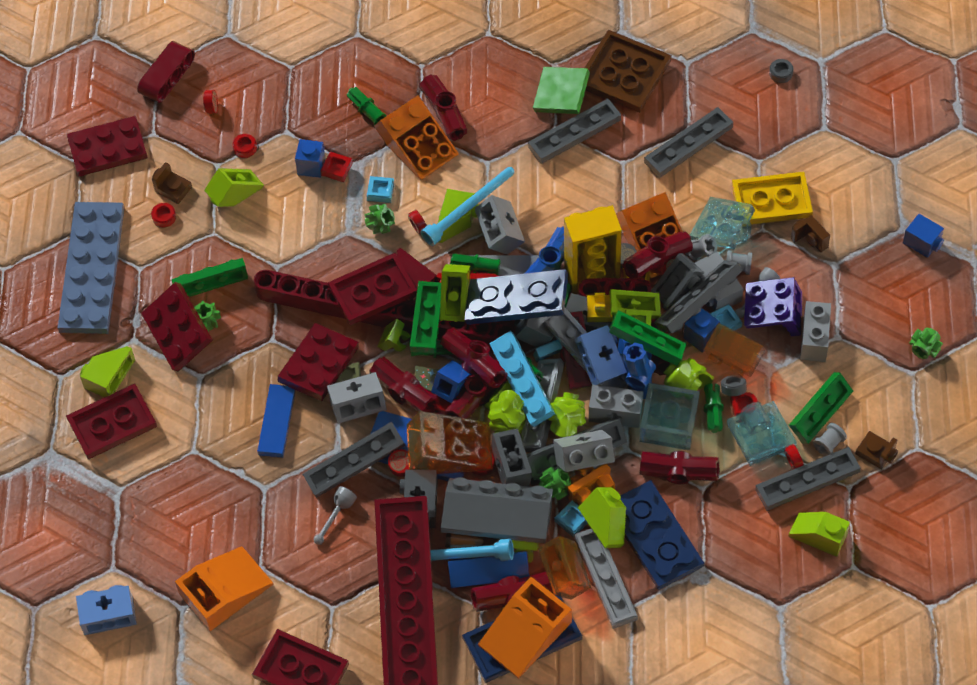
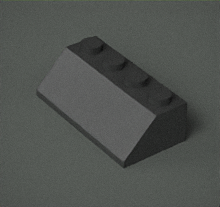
[441,477,553,544]

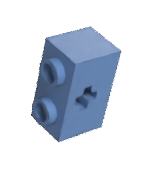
[574,325,627,385]
[76,585,137,635]

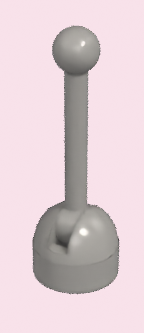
[735,267,780,318]
[313,486,357,545]

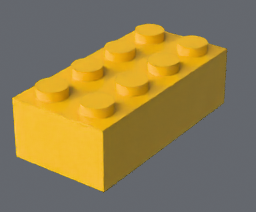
[564,205,622,294]

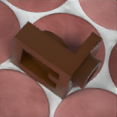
[152,162,192,204]
[791,215,830,252]
[855,431,898,470]

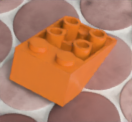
[374,95,459,180]
[616,192,686,279]
[175,546,274,631]
[478,577,572,679]

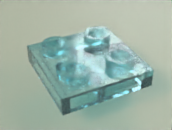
[690,197,755,250]
[727,401,797,466]

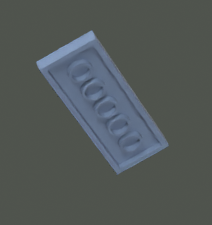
[58,202,124,334]

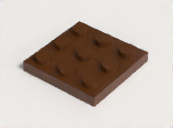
[585,30,672,113]

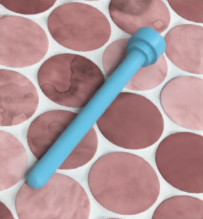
[421,167,514,246]
[430,539,514,561]

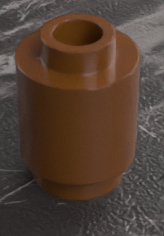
[445,533,484,549]

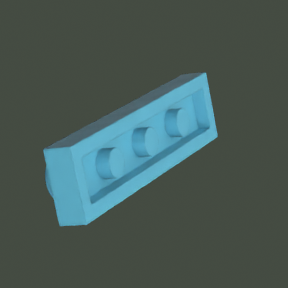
[489,330,555,427]

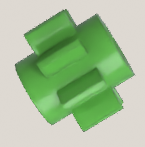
[364,204,395,234]
[194,301,221,332]
[909,328,943,359]
[539,467,571,500]

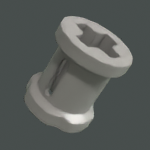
[685,234,717,261]
[726,250,752,275]
[813,423,847,456]

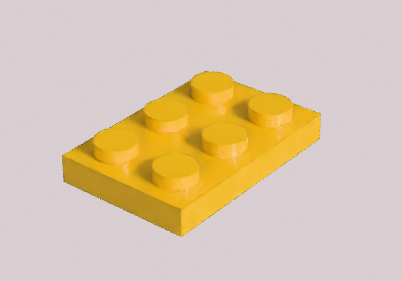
[732,172,813,226]

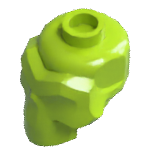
[663,358,714,398]
[488,390,526,434]
[548,392,586,438]

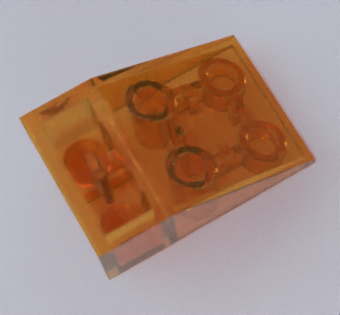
[407,411,493,474]

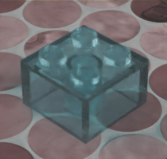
[639,383,700,450]

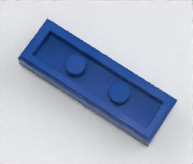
[257,384,296,458]
[448,551,529,588]

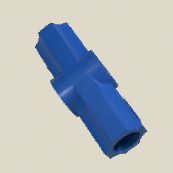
[524,226,564,274]
[623,343,656,399]

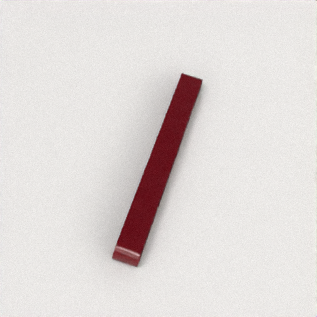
[254,270,516,351]

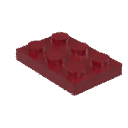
[66,116,148,177]
[328,253,417,326]
[141,282,213,372]
[277,323,359,402]
[66,383,157,460]
[252,629,349,685]

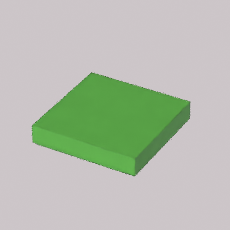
[533,67,590,114]

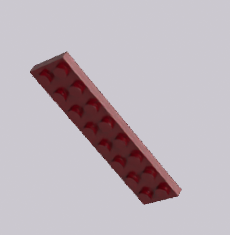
[374,496,438,685]

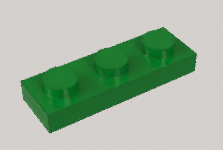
[171,258,248,297]
[410,281,441,353]
[609,310,686,366]
[789,372,853,444]

